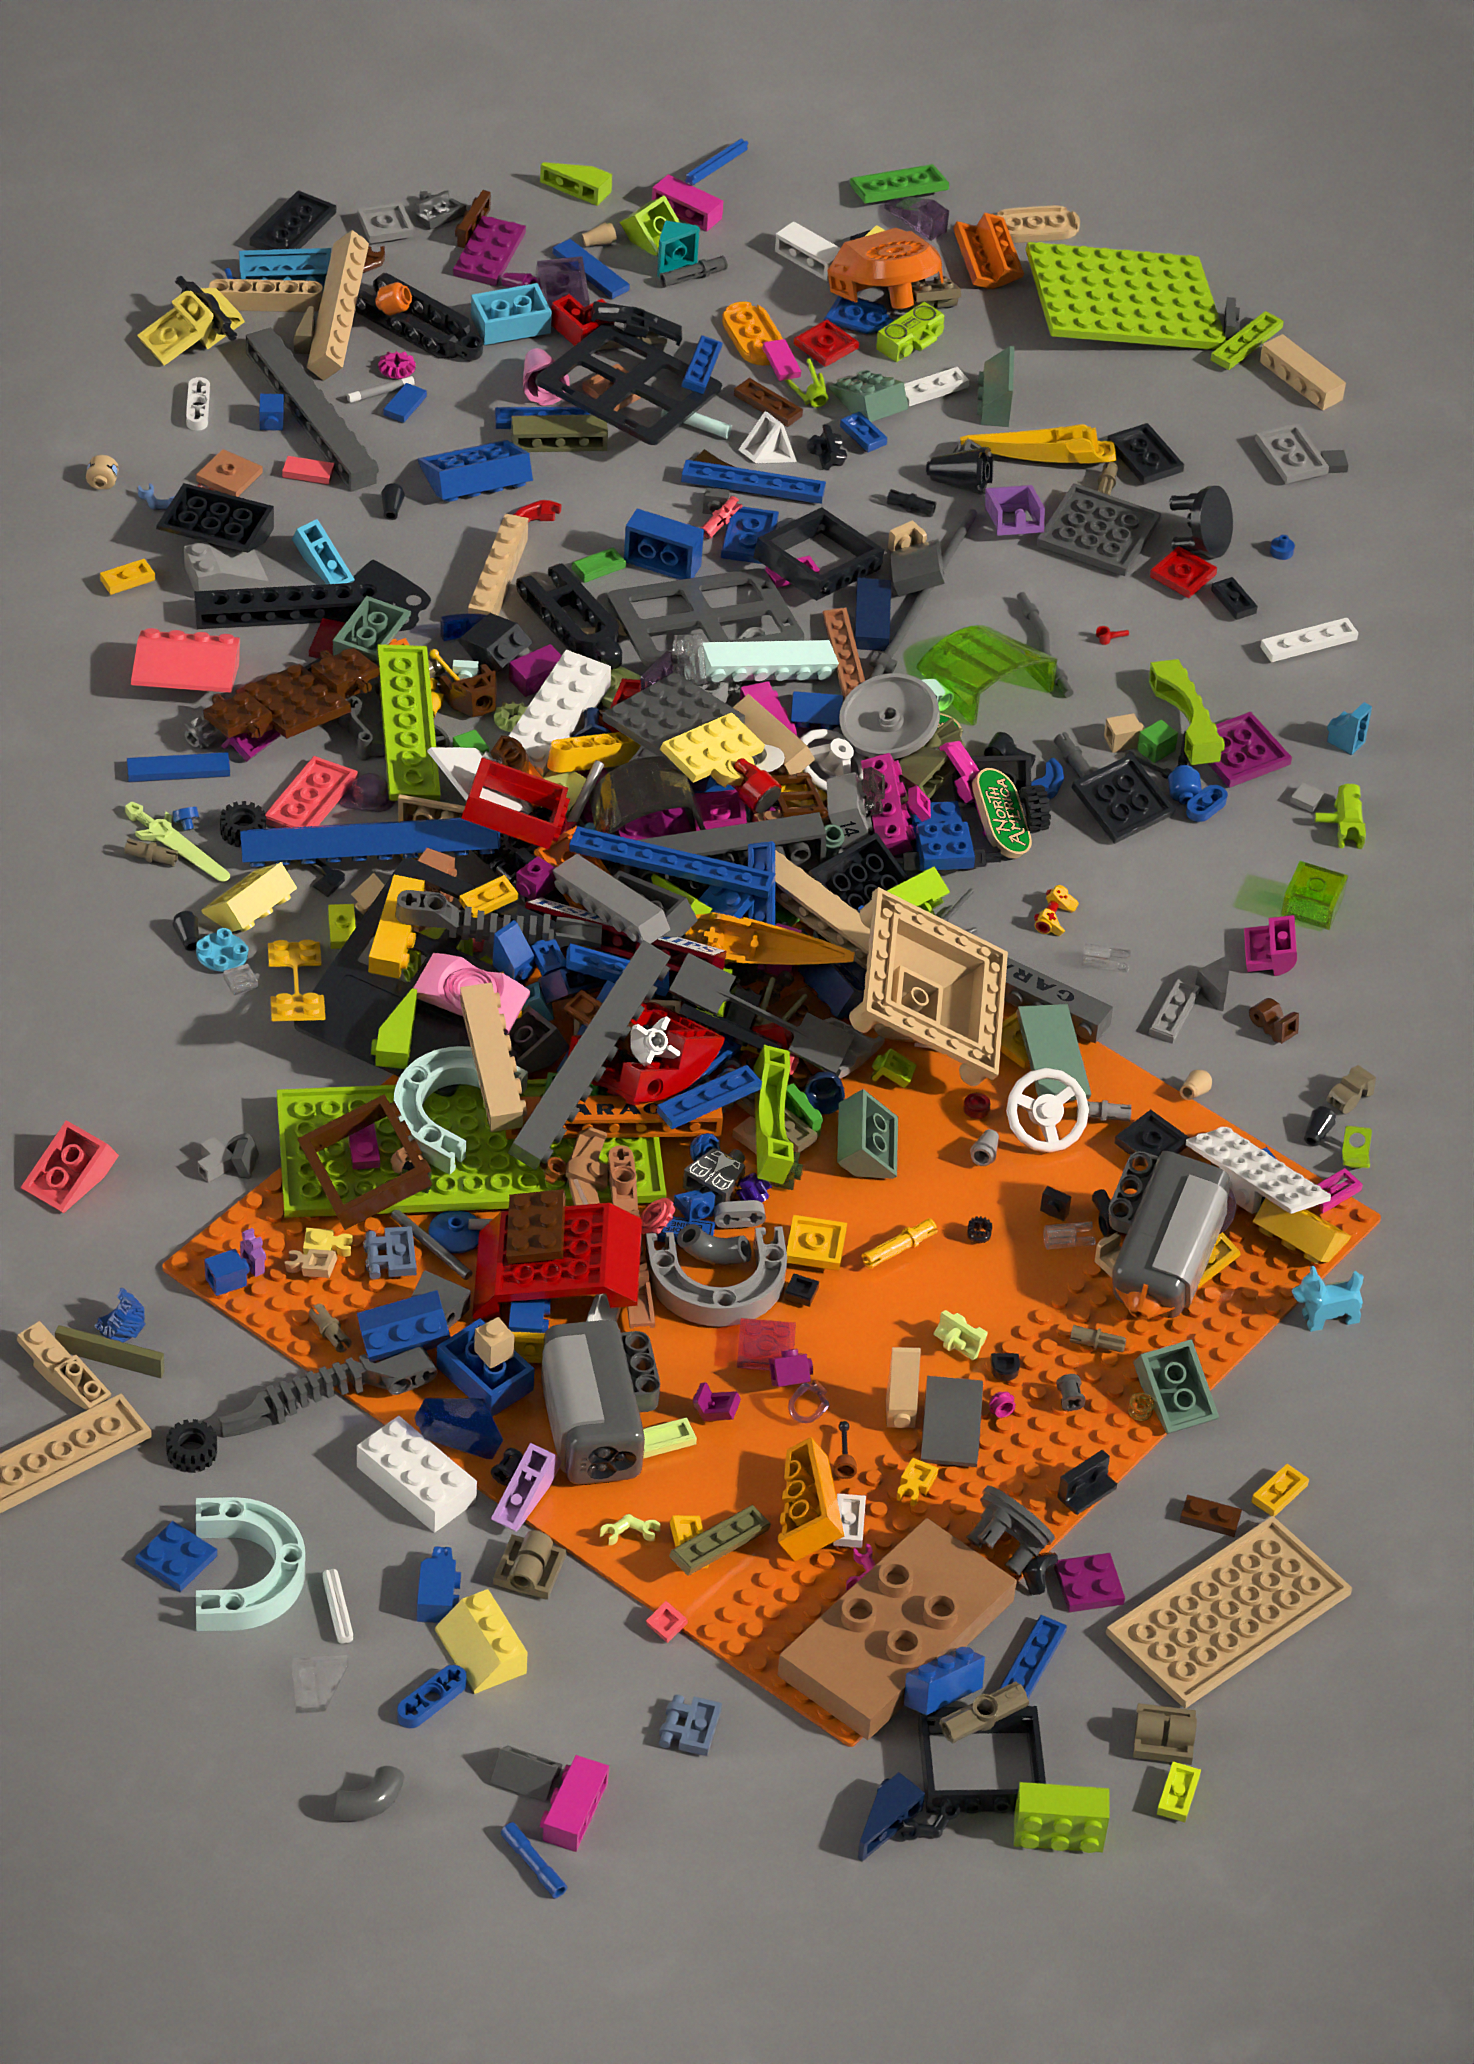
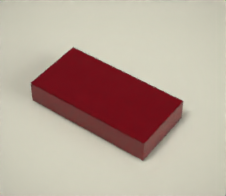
[309,618,346,659]

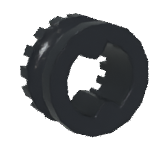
[967,1216,993,1243]

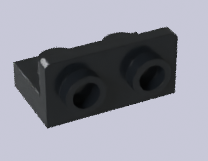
[1057,1449,1117,1515]

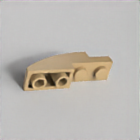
[17,1321,111,1410]

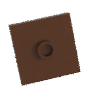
[766,986,839,1039]

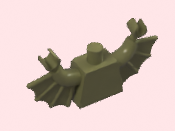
[860,718,965,804]

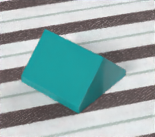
[657,220,700,278]

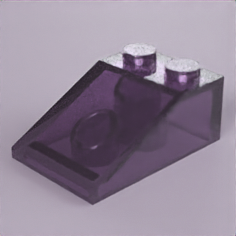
[536,256,590,309]

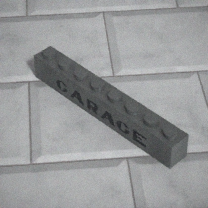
[1004,957,1113,1043]

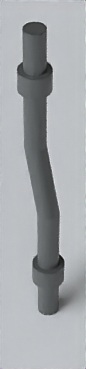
[1017,592,1074,697]

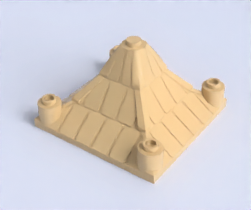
[849,887,1008,1086]

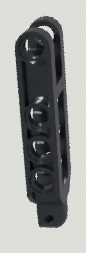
[355,273,483,361]
[516,563,622,670]

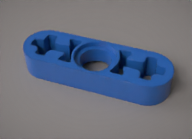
[397,1665,467,1728]

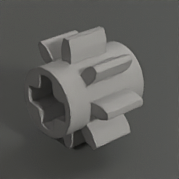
[185,716,216,749]

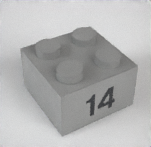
[826,772,875,849]

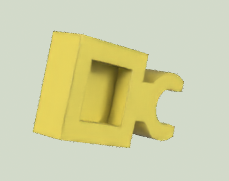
[303,1228,352,1257]

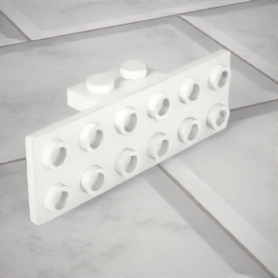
[1186,1127,1331,1214]

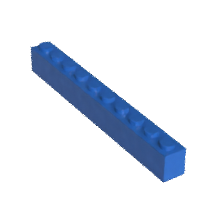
[240,818,501,867]

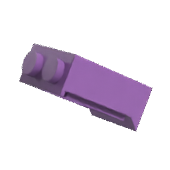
[985,485,1045,536]

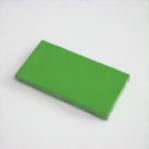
[850,164,949,204]

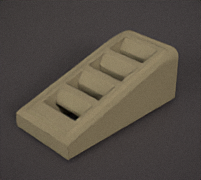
[294,306,315,354]

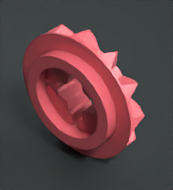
[640,1198,676,1236]

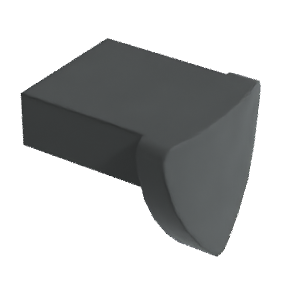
[226,1133,259,1178]

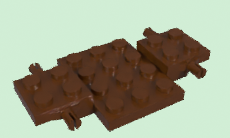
[203,648,380,739]

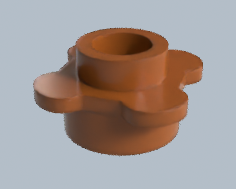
[539,1157,568,1184]

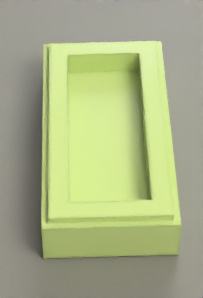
[643,1417,697,1459]

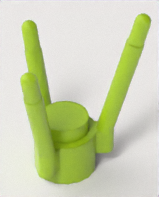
[784,358,829,408]

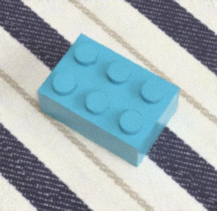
[471,283,552,345]

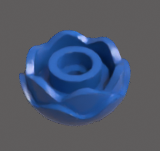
[690,1133,720,1162]

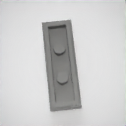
[1148,979,1201,1044]

